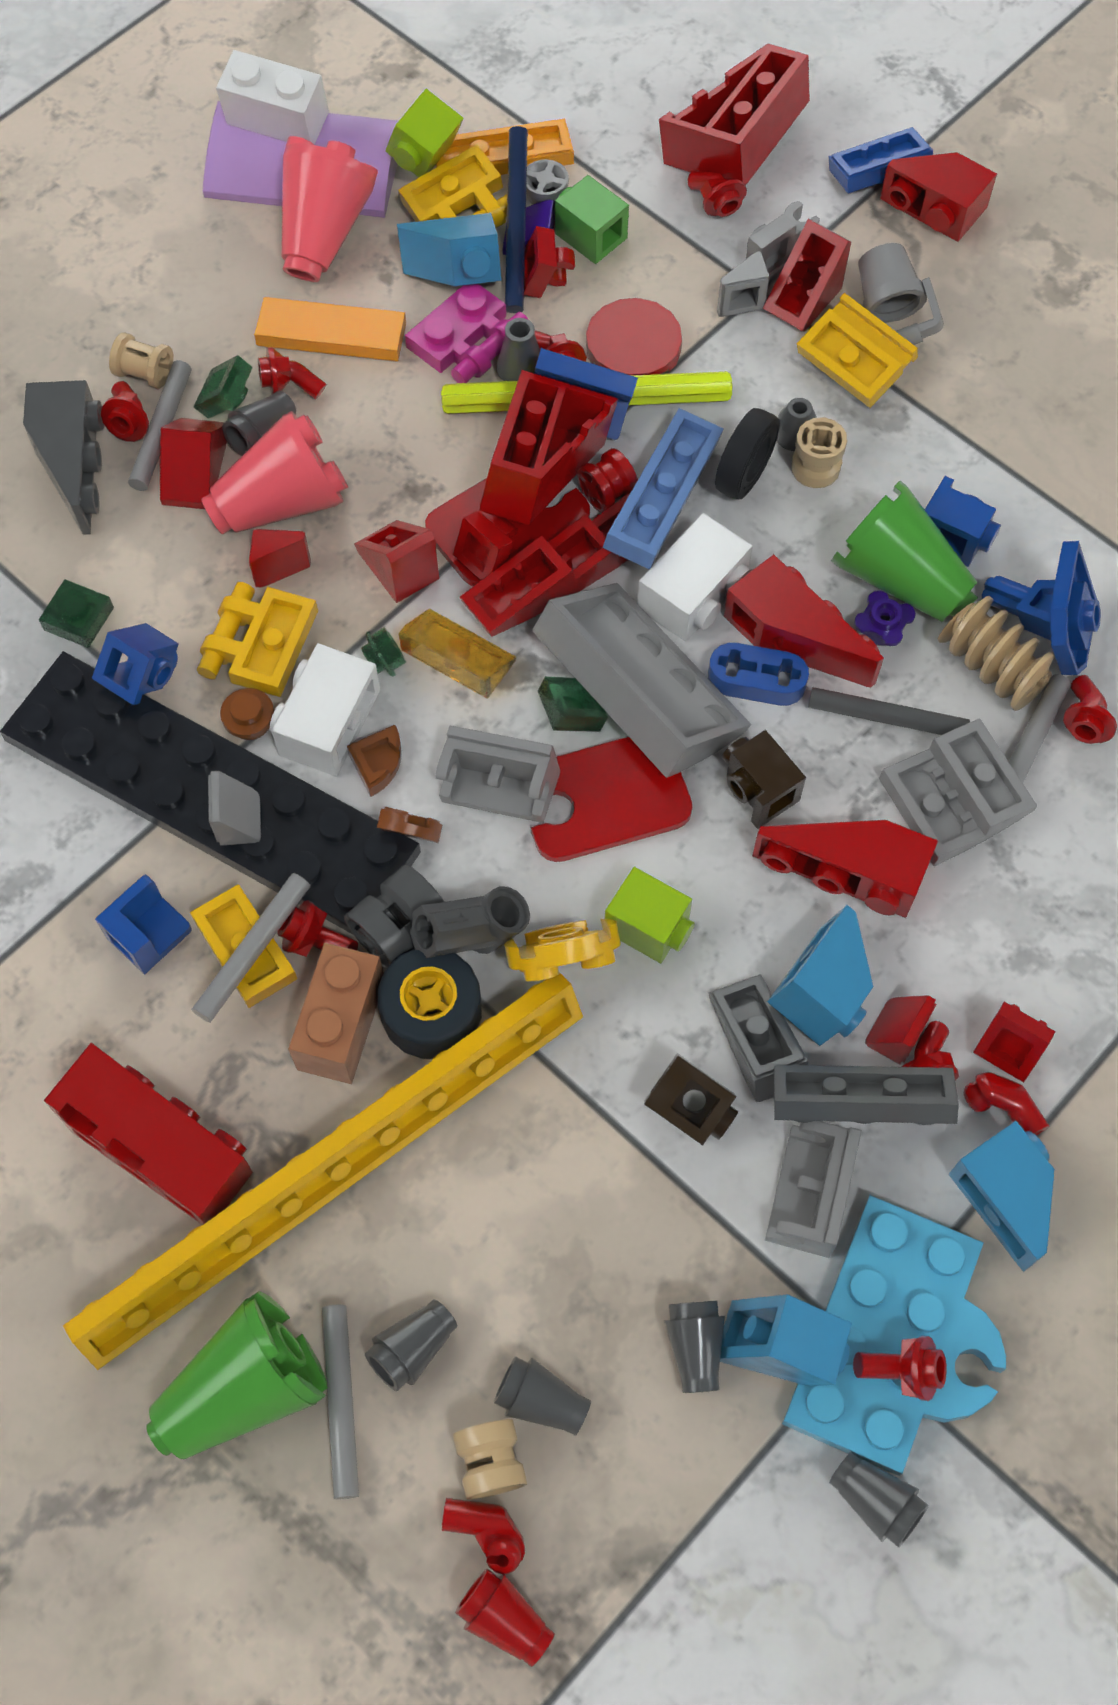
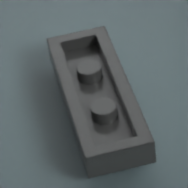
[774,1065,959,1125]

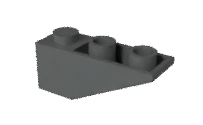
[23,380,104,535]

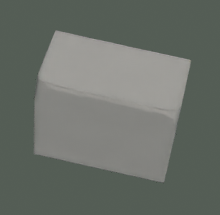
[717,251,769,317]
[208,771,261,845]

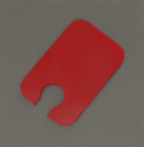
[425,478,590,586]
[531,737,693,862]

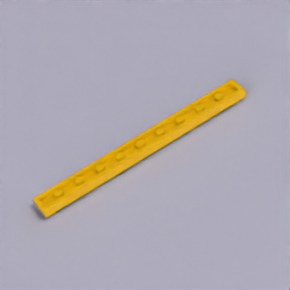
[63,972,583,1370]

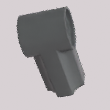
[410,886,530,958]

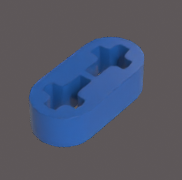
[708,643,809,706]

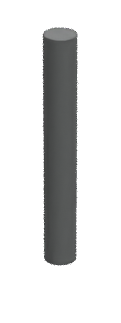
[808,687,970,735]

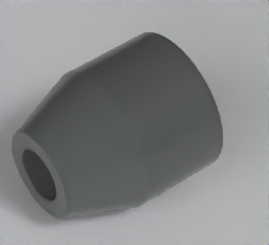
[777,398,817,451]

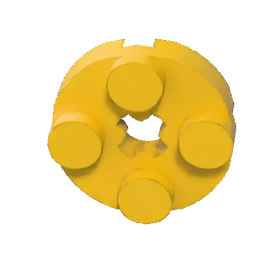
[504,919,621,981]

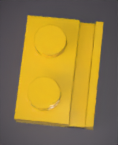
[796,292,918,408]

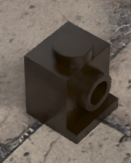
[722,730,806,829]
[644,1053,738,1145]

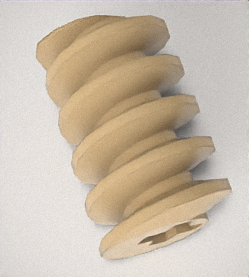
[937,596,1055,711]

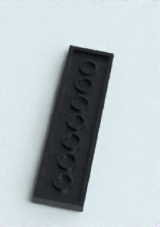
[0,651,421,934]

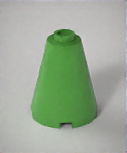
[831,481,978,622]
[146,1291,328,1460]

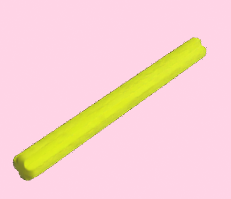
[441,371,733,414]

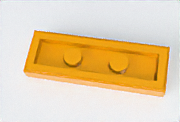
[435,118,574,175]
[254,297,406,361]

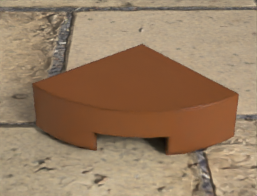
[347,725,402,797]
[377,807,443,843]

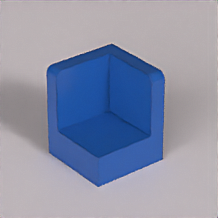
[95,874,192,975]

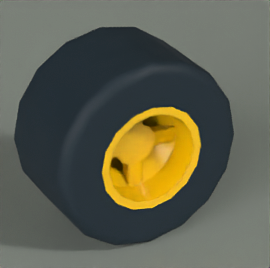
[377,949,482,1059]

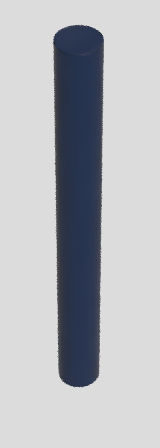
[505,126,528,313]

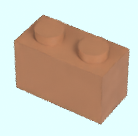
[288,942,384,1085]

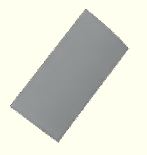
[532,583,751,778]

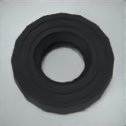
[715,408,780,500]

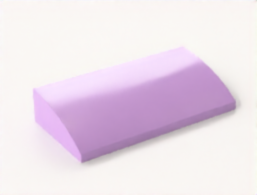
[203,101,398,218]

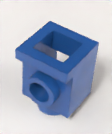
[925,476,1001,567]
[92,623,179,705]

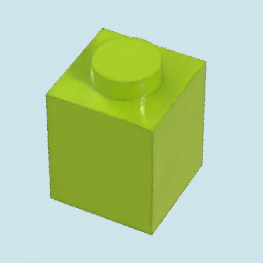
[385,88,464,177]
[605,866,695,964]

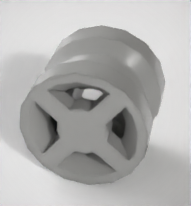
[526,159,569,220]

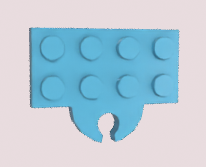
[782,1195,1006,1476]

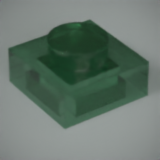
[193,355,253,419]
[38,579,114,648]
[538,676,608,732]

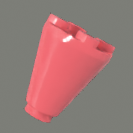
[281,136,378,282]
[201,411,348,534]

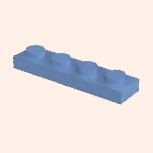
[603,408,724,570]

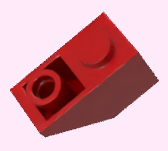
[880,152,997,242]

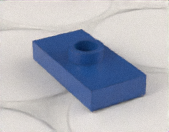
[829,127,933,194]

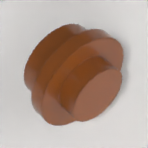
[220,688,274,740]

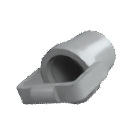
[858,243,944,345]

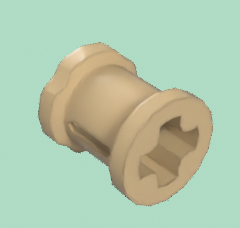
[109,332,174,389]

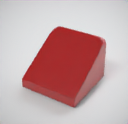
[249,529,311,588]
[865,995,937,1065]

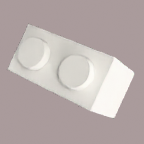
[216,50,329,145]
[638,513,753,642]
[270,643,380,777]

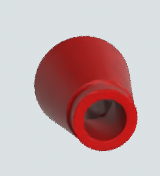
[455,1569,555,1667]

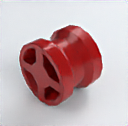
[577,448,638,512]

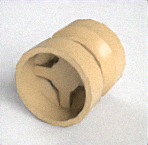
[791,417,847,488]
[453,1419,527,1500]

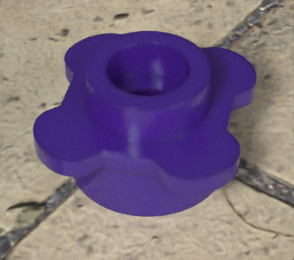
[854,591,916,646]

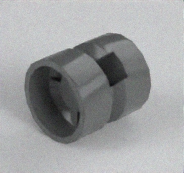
[344,864,444,968]

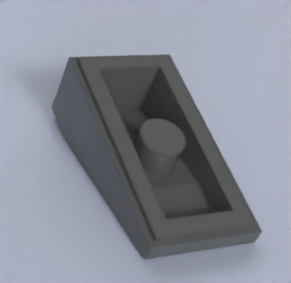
[709,974,808,1102]

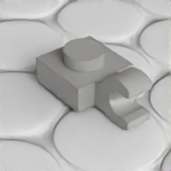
[746,201,820,273]

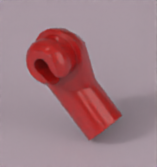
[963,1072,1050,1136]
[442,1498,525,1574]

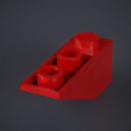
[724,554,884,688]
[752,820,938,918]

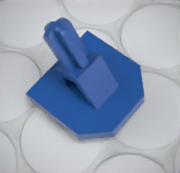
[981,541,1101,675]

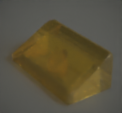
[398,608,516,699]

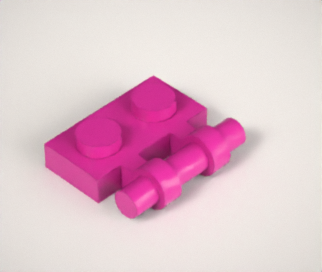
[405,284,529,383]

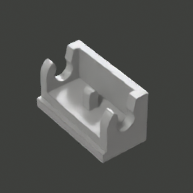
[436,725,561,823]
[765,1121,862,1258]

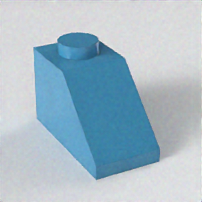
[397,213,502,286]
[767,905,873,1046]
[949,1121,1055,1272]
[720,1294,852,1385]

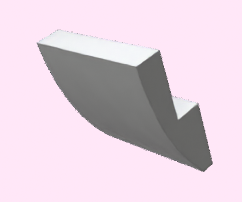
[879,718,1037,866]

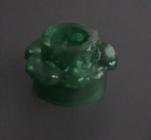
[361,626,407,677]

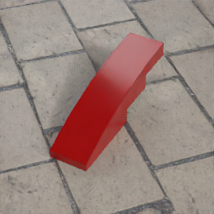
[460,494,629,637]

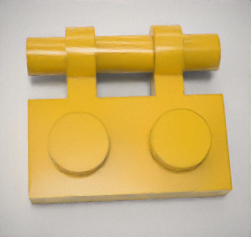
[398,144,507,228]
[197,582,318,697]

